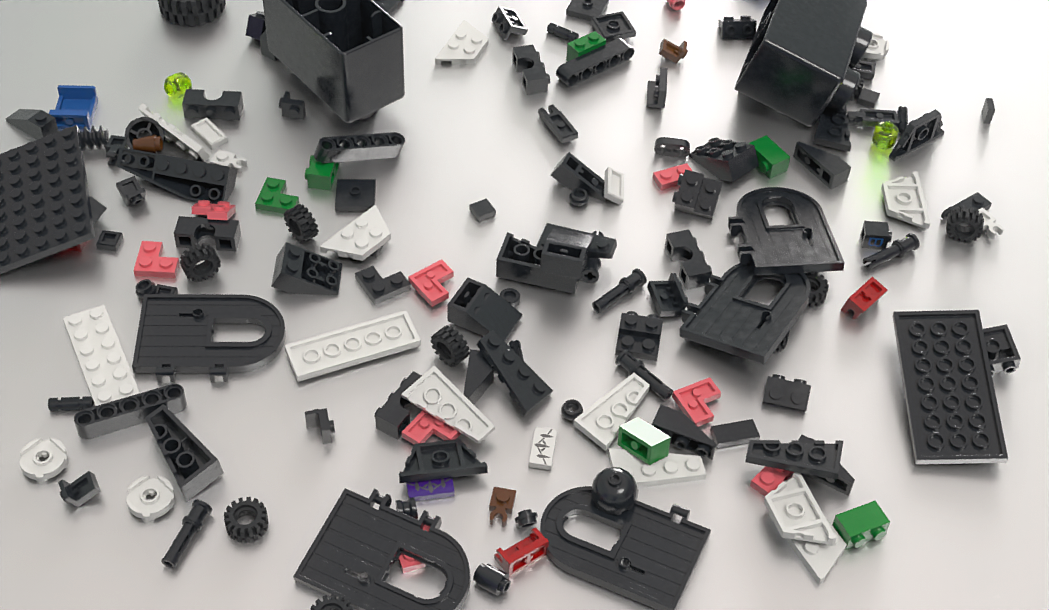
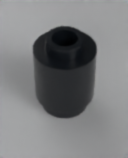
[473,563,511,596]

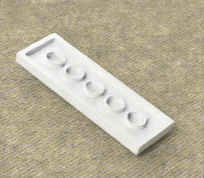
[63,305,140,406]
[284,311,421,382]

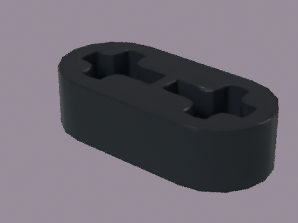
[654,137,690,158]

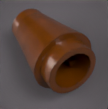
[133,135,163,154]

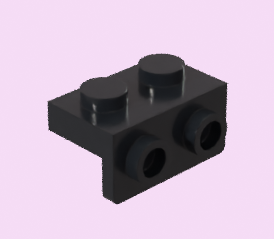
[718,16,757,39]
[647,273,688,317]
[762,374,811,412]

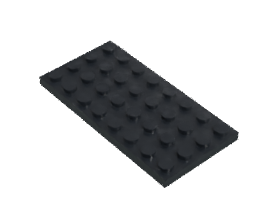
[892,310,1008,464]

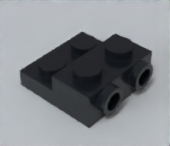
[672,169,723,219]
[615,311,663,361]
[983,324,1021,376]

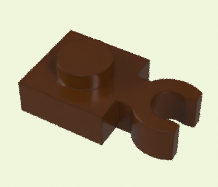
[489,487,516,527]

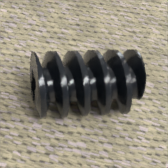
[78,125,109,151]

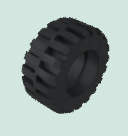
[158,0,226,27]

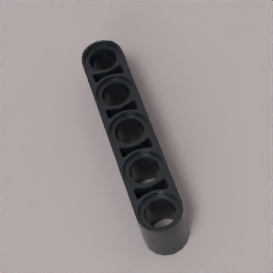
[556,38,635,87]
[314,132,405,163]
[74,384,187,439]

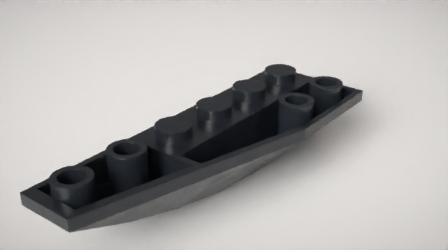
[116,147,238,204]

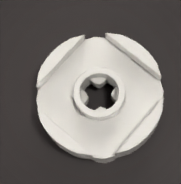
[862,32,890,61]
[19,438,68,483]
[126,476,175,522]

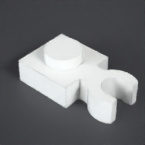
[210,150,247,173]
[979,208,1004,239]

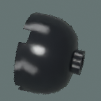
[125,117,164,149]
[591,467,638,515]

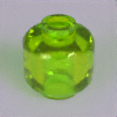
[164,72,192,99]
[872,122,899,150]

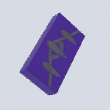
[406,477,455,501]

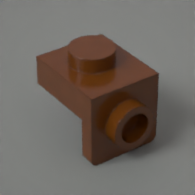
[659,39,688,64]

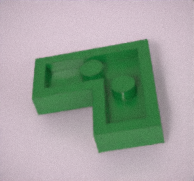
[255,177,299,214]

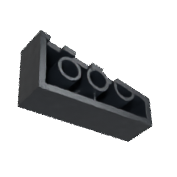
[496,232,580,294]
[145,404,224,502]

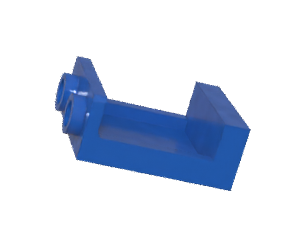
[49,85,98,130]

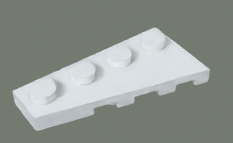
[138,103,210,162]
[401,366,495,444]
[574,373,650,451]
[608,448,706,488]

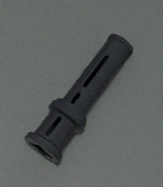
[582,231,604,283]
[863,233,920,270]
[592,268,647,313]
[615,349,673,401]
[161,500,212,569]

